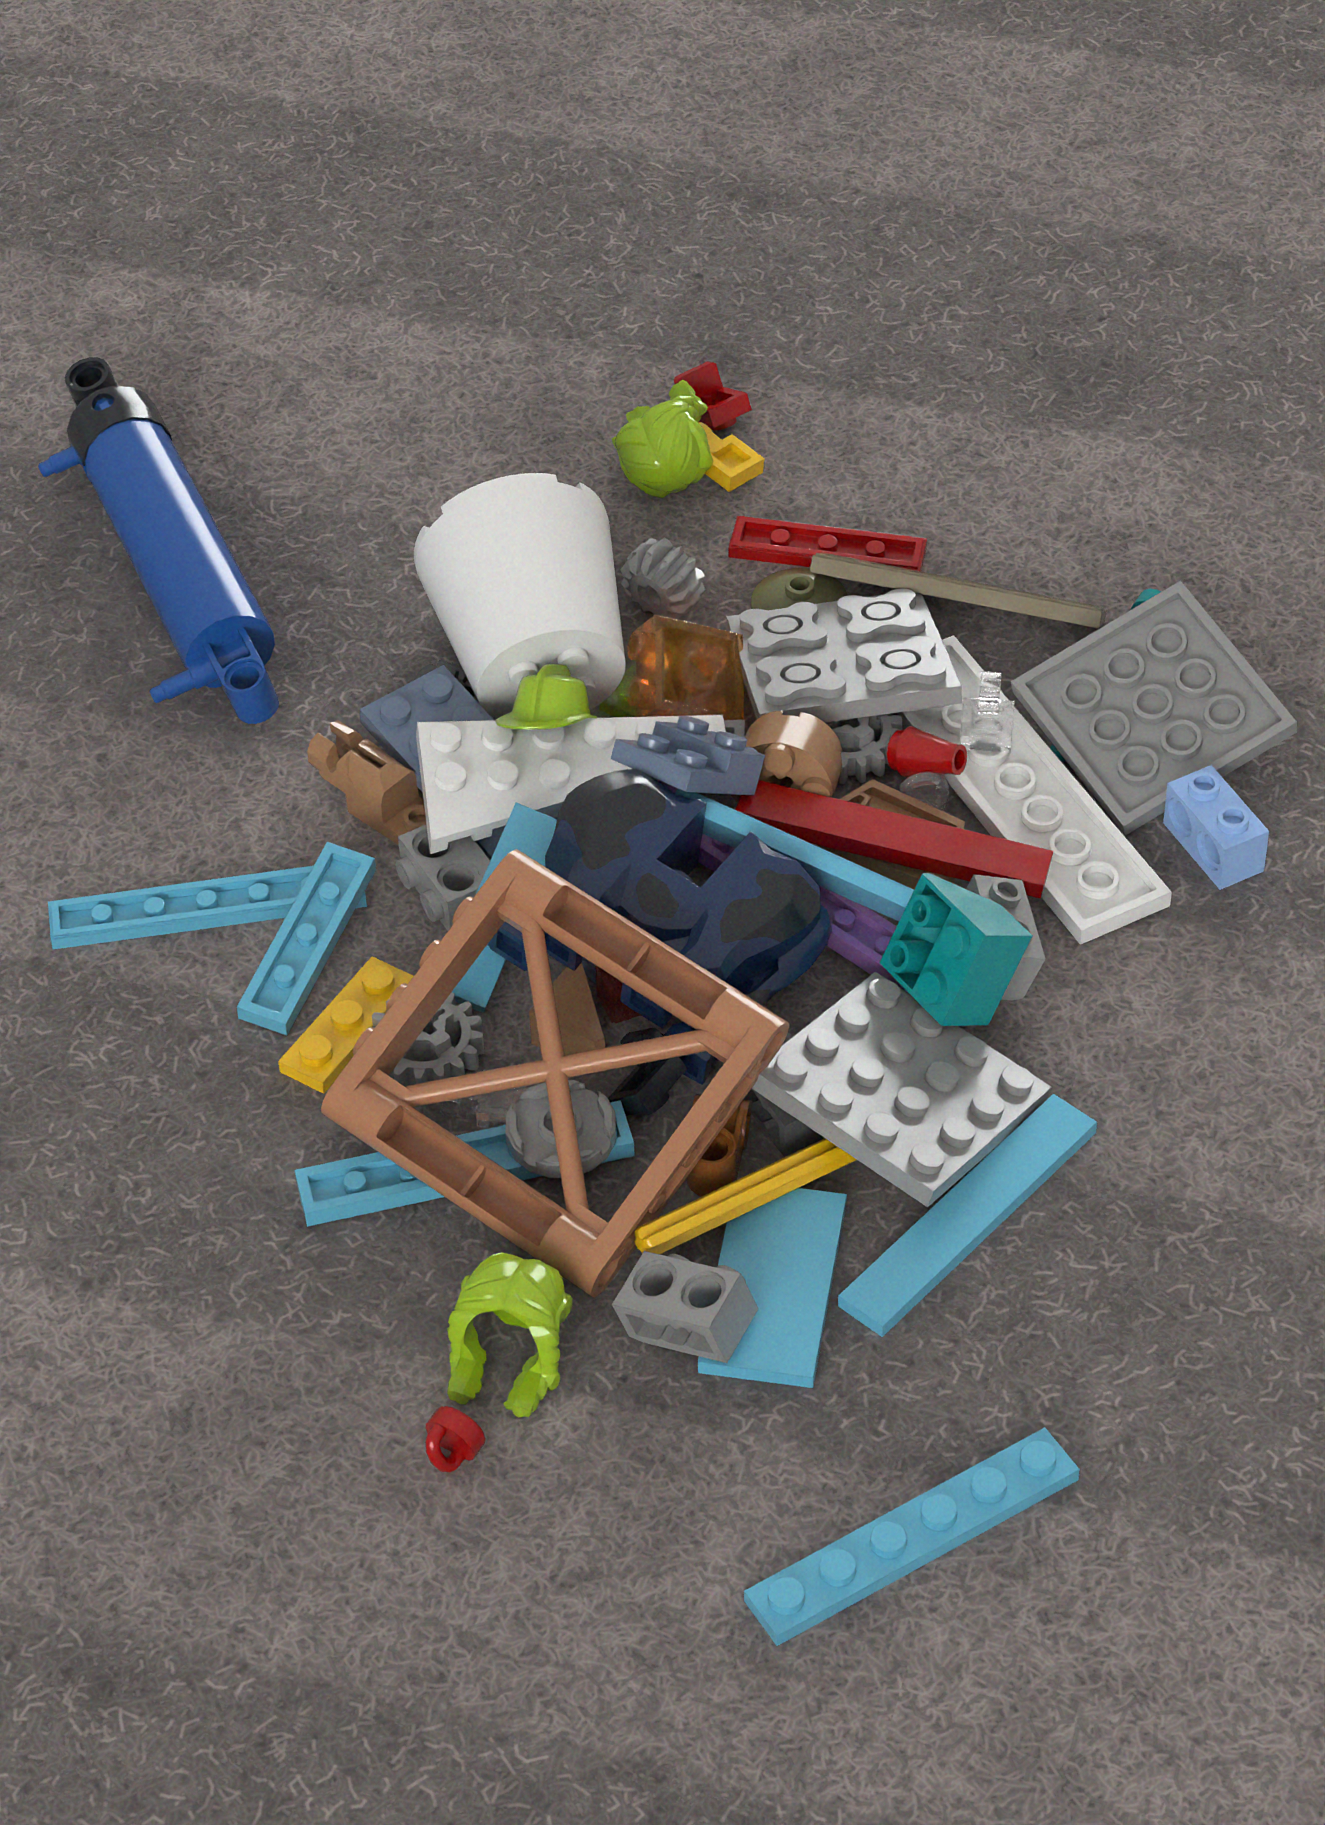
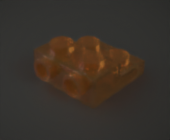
[627,615,744,720]

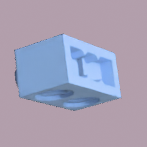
[1163,765,1269,890]

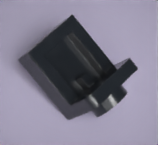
[608,1028,688,1116]

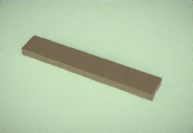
[810,553,1107,628]

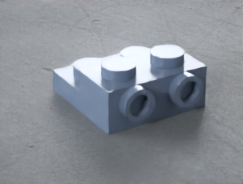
[611,716,765,795]

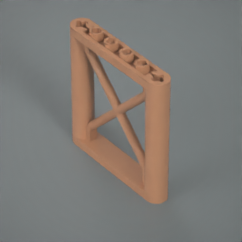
[321,849,789,1297]

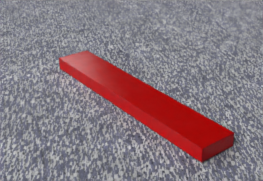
[735,780,1053,899]

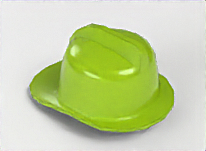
[495,664,597,729]

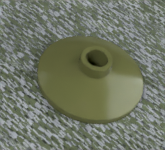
[751,568,848,610]

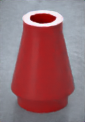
[887,726,967,777]

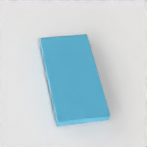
[698,1188,847,1388]

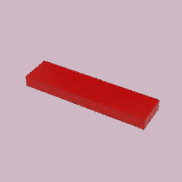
[728,516,927,571]

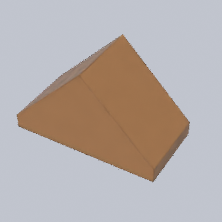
[529,963,607,1074]

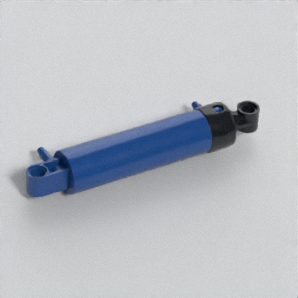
[38,357,279,724]

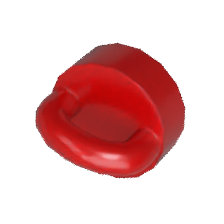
[425,1406,486,1472]

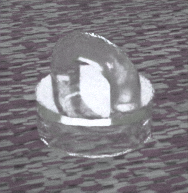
[898,772,949,813]

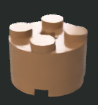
[730,711,842,803]

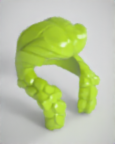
[612,380,713,498]
[447,1252,573,1418]

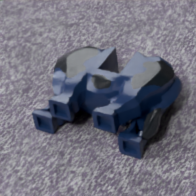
[488,769,832,1085]

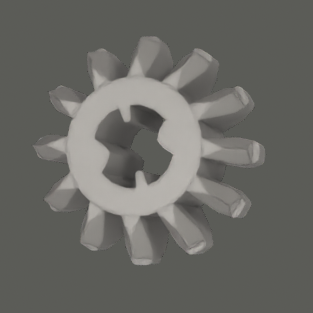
[620,537,706,622]

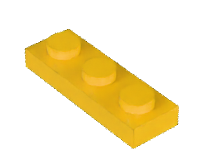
[278,956,414,1094]

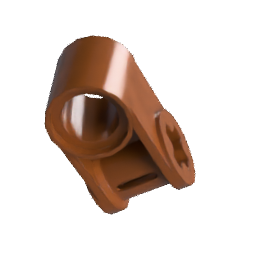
[687,1094,752,1197]

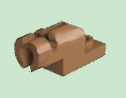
[307,720,426,845]

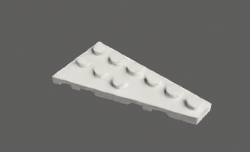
[416,715,726,854]

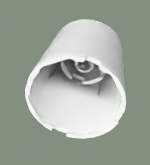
[414,473,626,719]

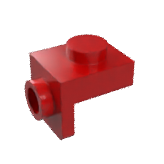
[674,361,752,430]

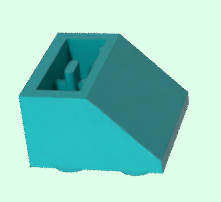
[879,873,1033,1026]

